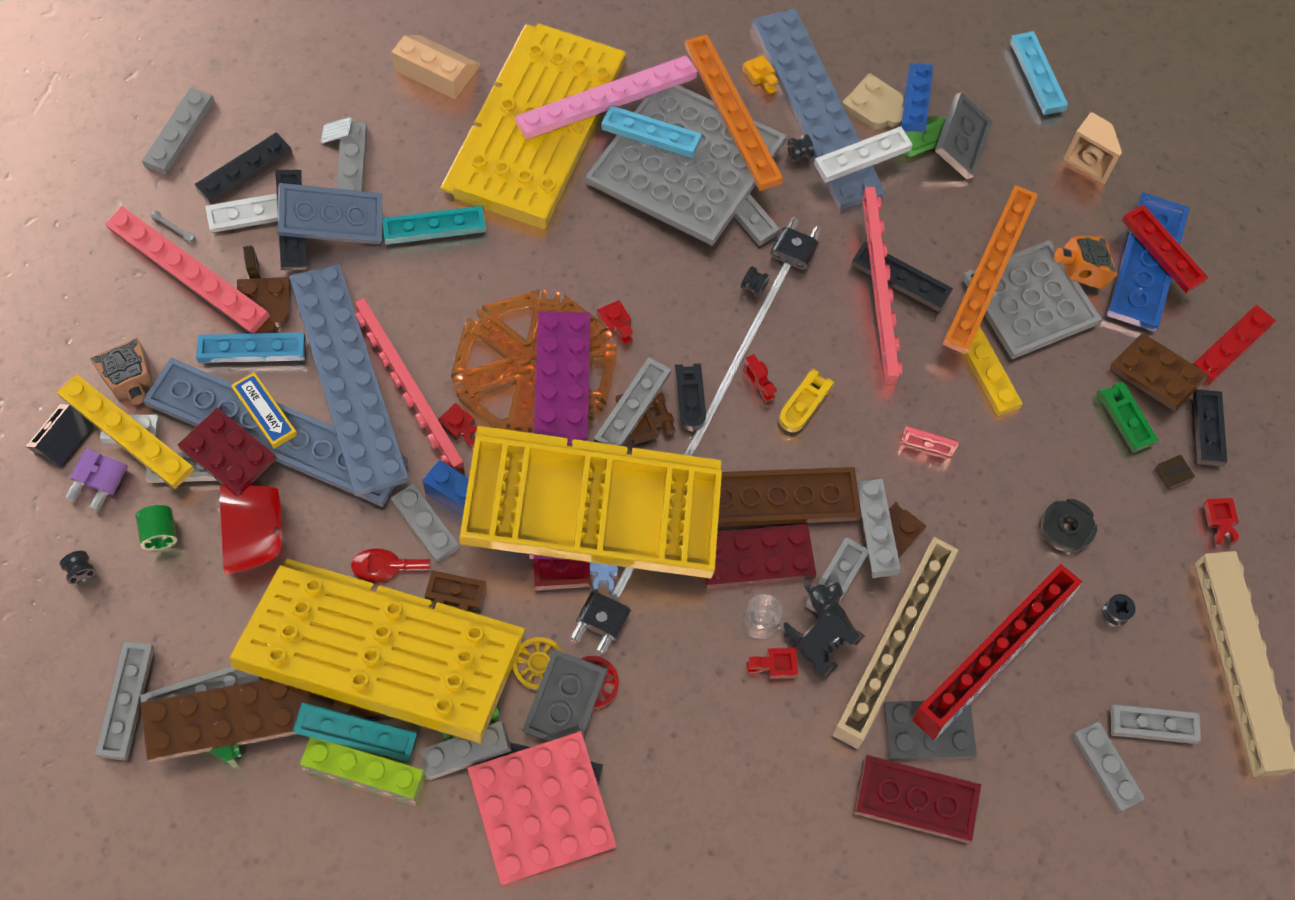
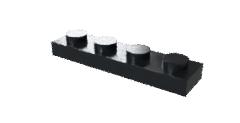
[194,132,292,205]
[275,170,307,270]
[851,241,953,312]

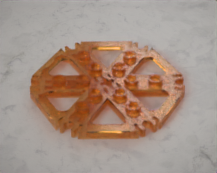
[451,289,618,433]

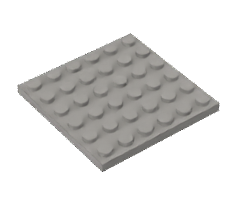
[585,85,786,246]

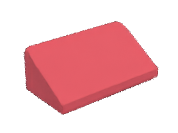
[901,425,959,457]

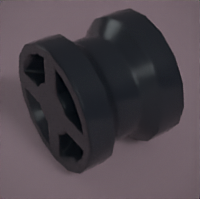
[787,134,814,162]
[740,266,770,298]
[60,550,96,585]
[1101,594,1136,627]

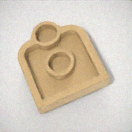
[842,73,904,129]

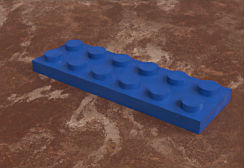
[1106,192,1190,332]

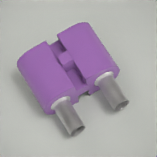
[66,448,128,511]

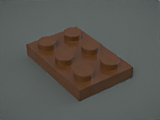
[1110,333,1208,411]

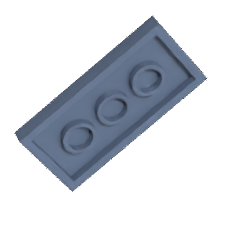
[277,183,382,244]

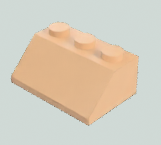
[391,35,480,99]

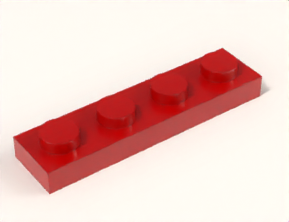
[1121,204,1208,293]
[1193,304,1276,384]

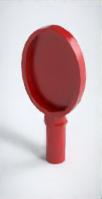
[351,548,431,584]

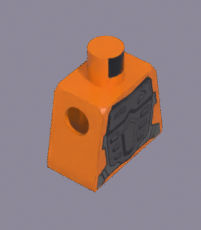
[1054,236,1118,289]

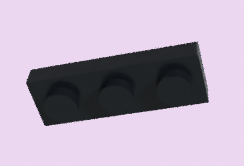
[1193,389,1228,466]

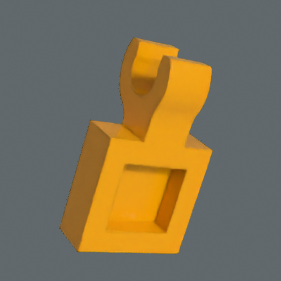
[742,55,778,95]

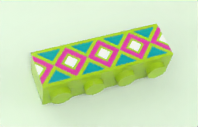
[300,737,427,806]

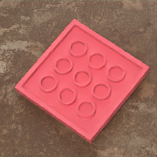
[468,731,617,886]

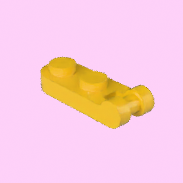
[779,368,835,432]

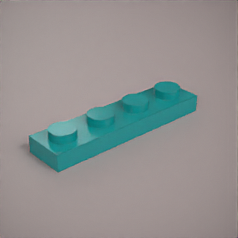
[382,206,486,245]
[293,702,417,762]

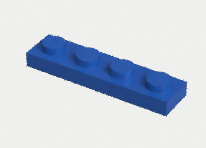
[902,63,934,132]

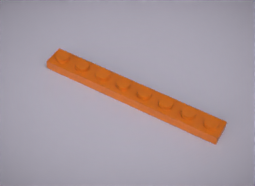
[685,34,783,191]
[942,185,1038,355]

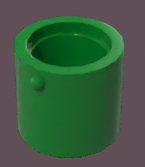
[135,505,177,551]

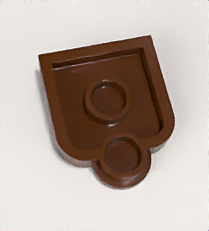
[237,277,291,334]

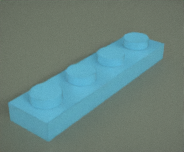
[1010,31,1068,115]
[601,106,702,158]

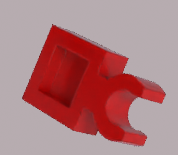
[743,354,777,403]
[438,403,477,449]
[1203,498,1239,545]

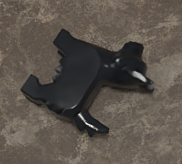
[783,582,865,677]

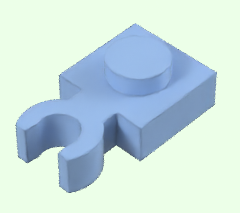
[590,562,618,594]

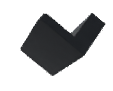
[26,405,94,466]

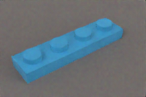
[196,332,306,363]

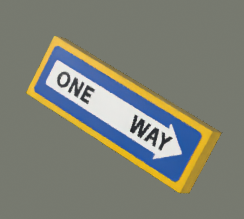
[231,372,297,449]

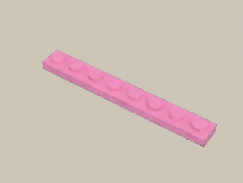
[515,55,698,140]

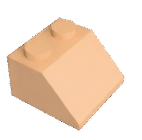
[1063,112,1122,184]

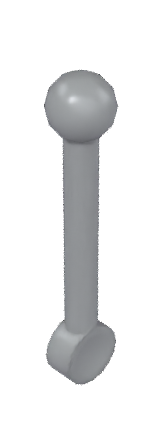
[151,211,195,243]

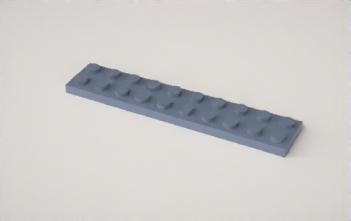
[752,8,885,210]
[289,264,409,497]
[143,358,408,507]

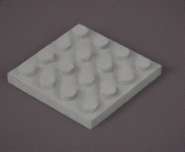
[962,240,1102,359]

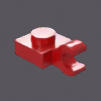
[597,300,633,345]
[746,647,799,679]

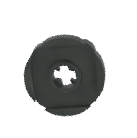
[1040,499,1097,554]

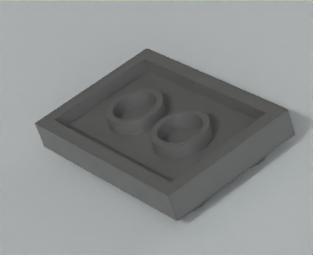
[935,92,992,179]
[522,649,608,742]
[883,701,977,761]

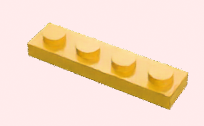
[964,326,1023,417]

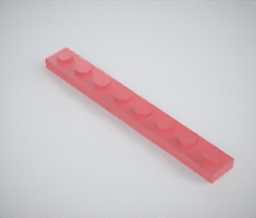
[862,187,903,385]
[105,206,270,334]
[354,298,465,474]

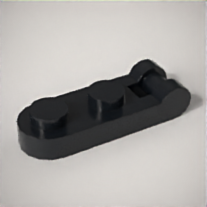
[674,363,706,431]

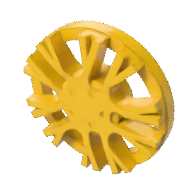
[513,637,564,690]

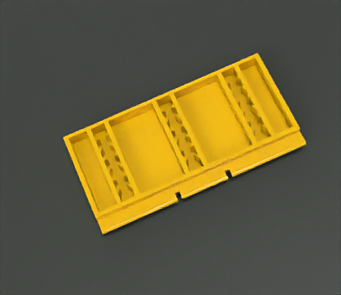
[440,23,626,230]
[459,426,722,579]
[230,558,526,744]

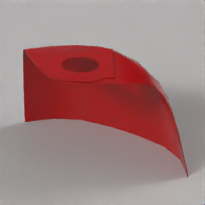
[220,485,282,575]

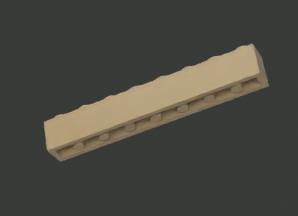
[832,537,959,749]
[1195,551,1295,778]

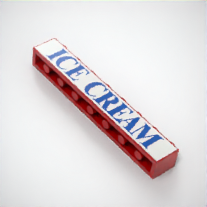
[912,563,1083,740]

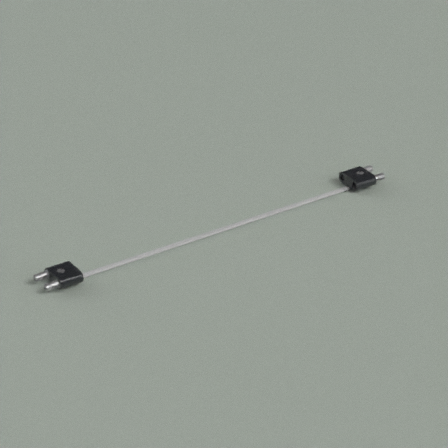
[571,217,822,655]

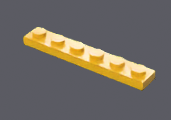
[56,374,194,489]

